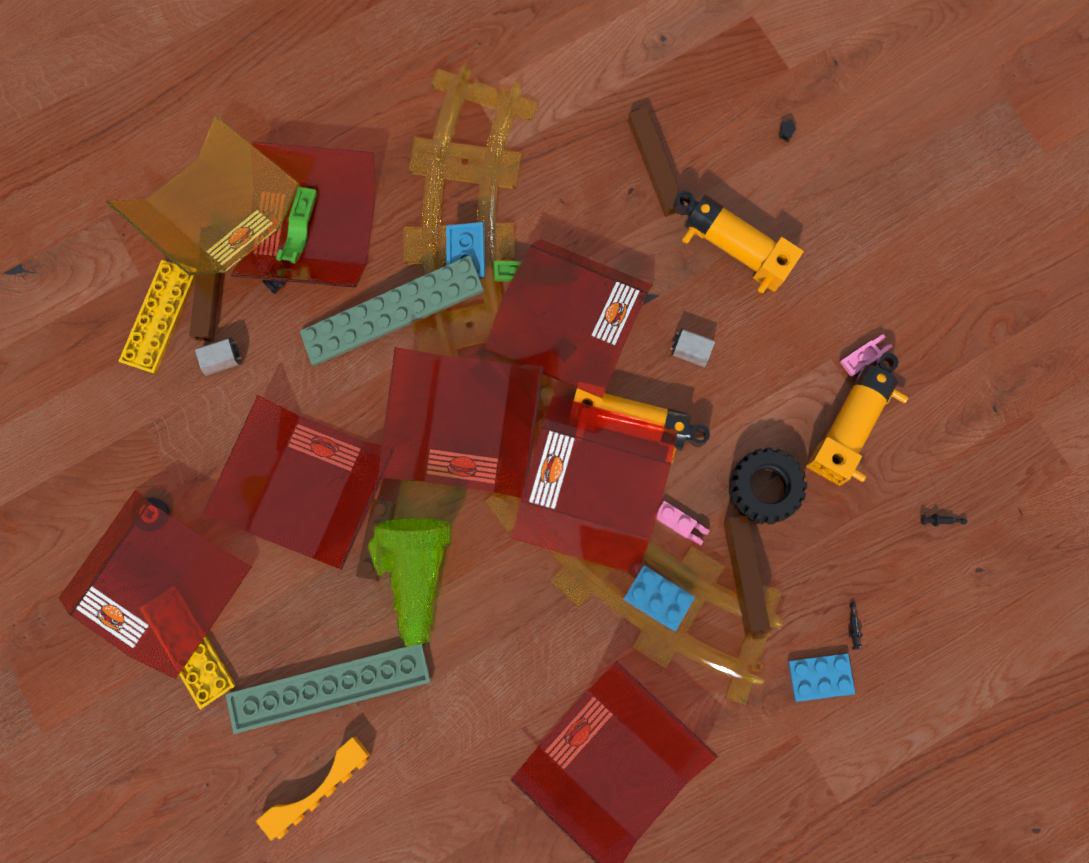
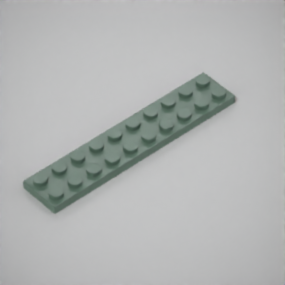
[300,255,485,366]
[226,643,431,734]

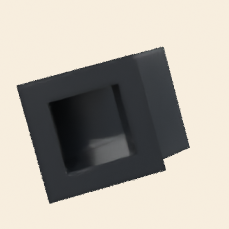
[779,119,796,142]

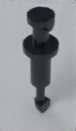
[920,514,967,527]
[849,602,863,650]

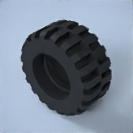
[729,448,807,525]

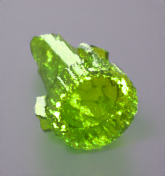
[368,518,451,646]

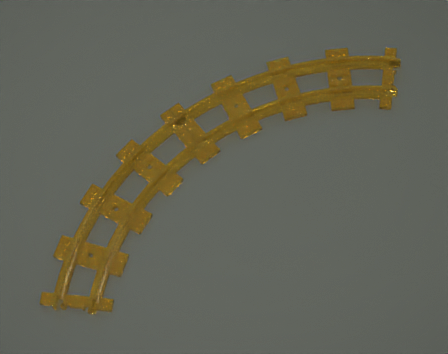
[403,63,784,705]

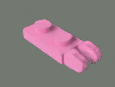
[840,334,893,377]
[654,501,710,545]

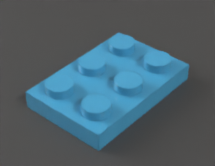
[446,222,486,279]
[623,566,695,632]
[788,654,855,702]

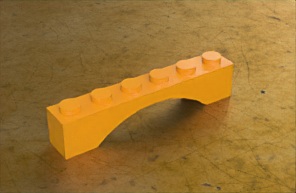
[256,736,371,841]

